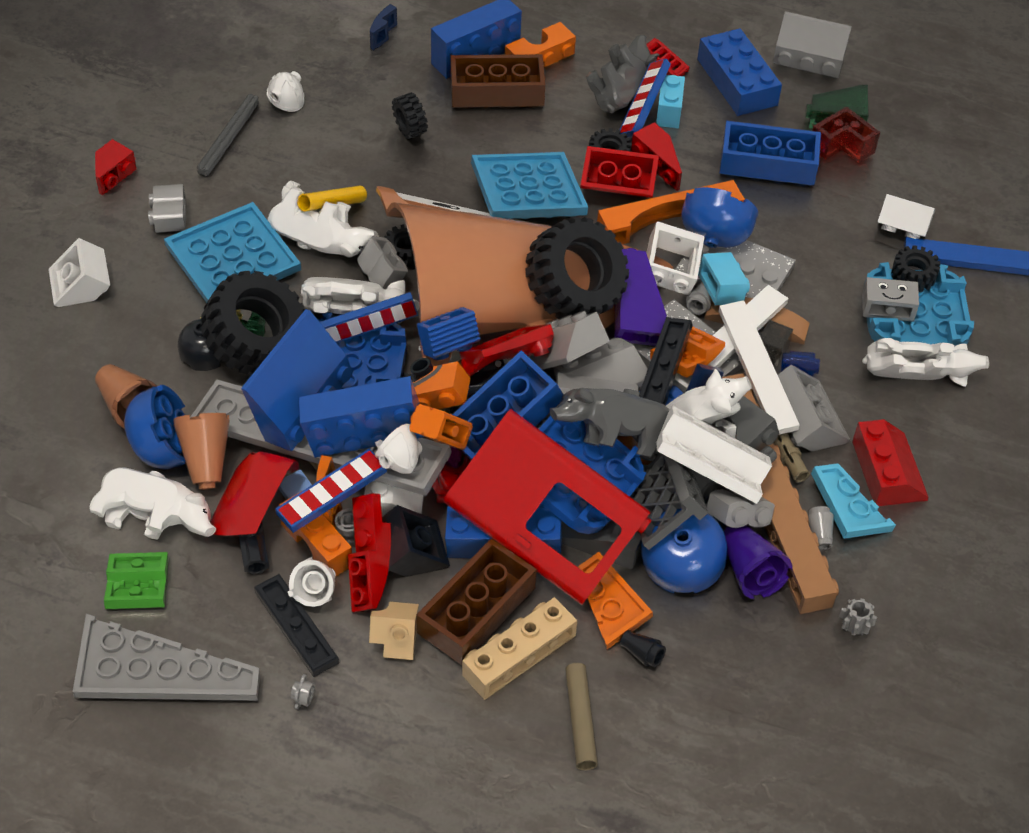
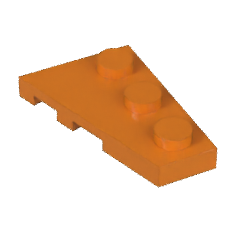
[578,552,653,650]

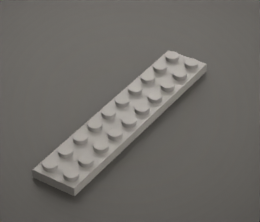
[190,380,452,496]

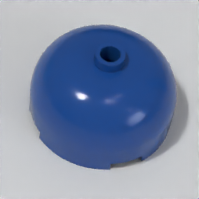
[681,187,758,248]
[124,385,186,470]
[641,508,727,593]

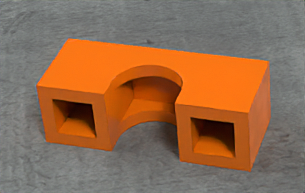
[505,22,576,67]
[279,491,352,577]

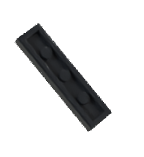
[640,317,693,406]
[254,574,339,677]

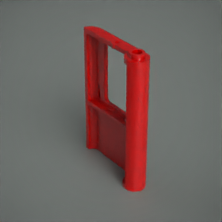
[443,409,652,605]

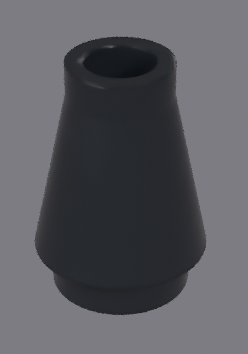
[620,630,666,667]

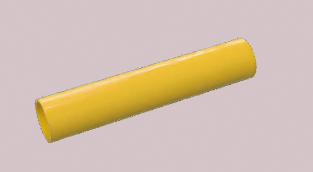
[297,186,367,212]

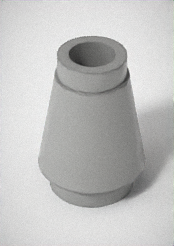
[686,281,712,315]
[808,506,834,550]

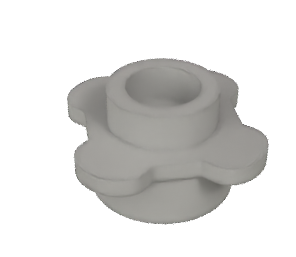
[291,674,315,710]

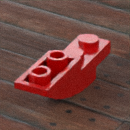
[348,493,391,612]

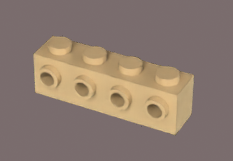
[462,597,577,700]

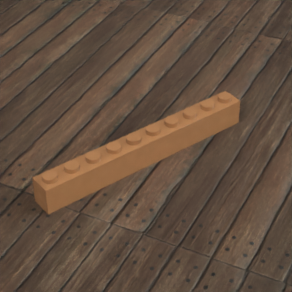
[722,373,839,614]

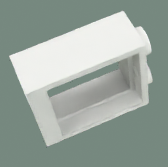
[647,221,704,295]

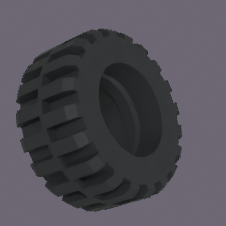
[525,217,629,319]
[201,271,305,375]

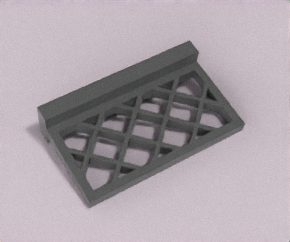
[630,454,708,550]

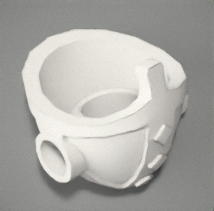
[267,71,304,112]
[375,424,422,474]
[288,557,336,607]

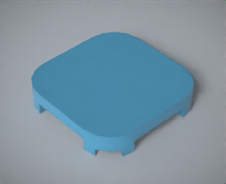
[864,262,974,346]

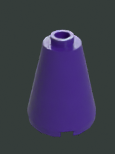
[724,525,793,599]

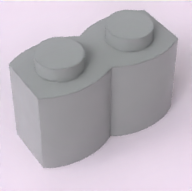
[148,184,186,233]
[357,236,408,289]
[707,489,775,528]

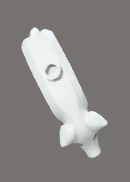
[268,181,379,257]
[301,277,419,324]
[862,338,989,387]
[666,369,752,425]
[89,467,216,540]

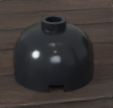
[178,319,223,371]

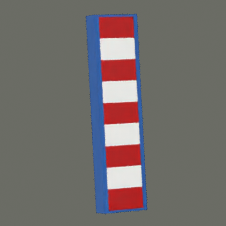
[620,59,671,138]
[320,292,419,343]
[275,448,387,533]

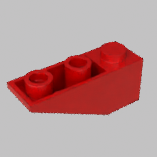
[631,122,682,191]

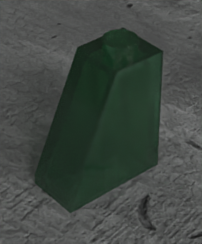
[805,85,869,133]

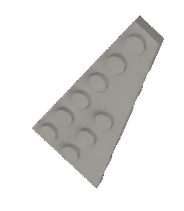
[73,614,260,701]

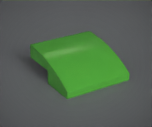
[104,552,168,609]

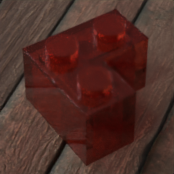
[812,107,880,163]

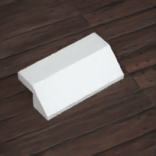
[656,405,772,504]

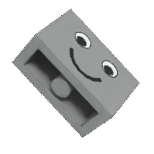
[862,277,919,322]

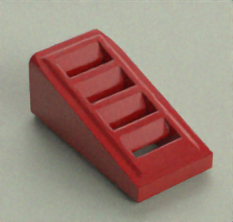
[647,38,690,76]

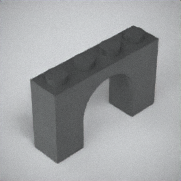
[655,396,780,504]

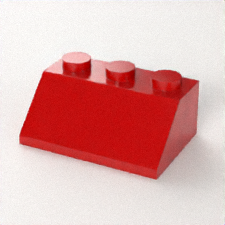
[580,146,659,198]
[852,419,929,506]

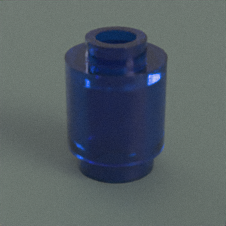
[781,350,820,377]

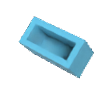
[656,75,685,129]
[698,252,750,305]

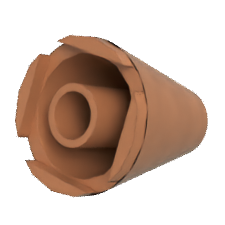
[95,364,157,429]
[174,413,230,490]

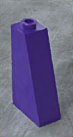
[615,248,667,346]

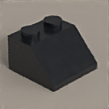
[382,505,450,577]

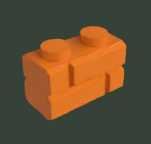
[409,404,473,450]

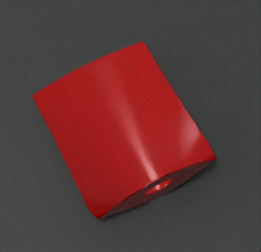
[210,451,299,536]

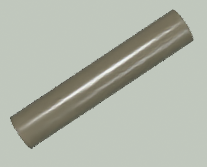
[565,663,598,770]

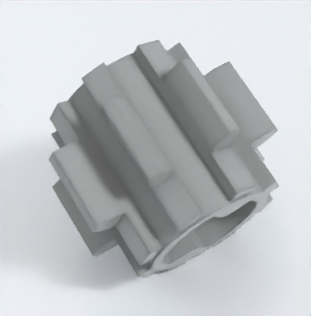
[839,598,877,636]

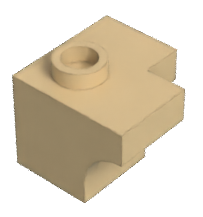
[369,602,419,660]

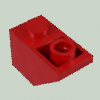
[95,139,137,196]

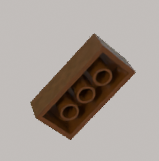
[451,54,545,108]
[416,538,537,665]

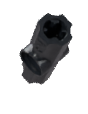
[238,522,269,575]

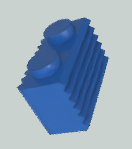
[417,307,481,360]

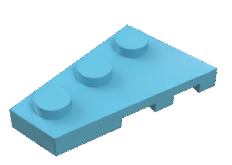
[811,463,896,539]

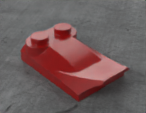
[459,324,554,376]

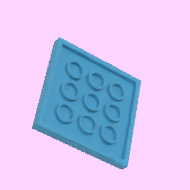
[471,152,588,219]
[164,202,301,303]

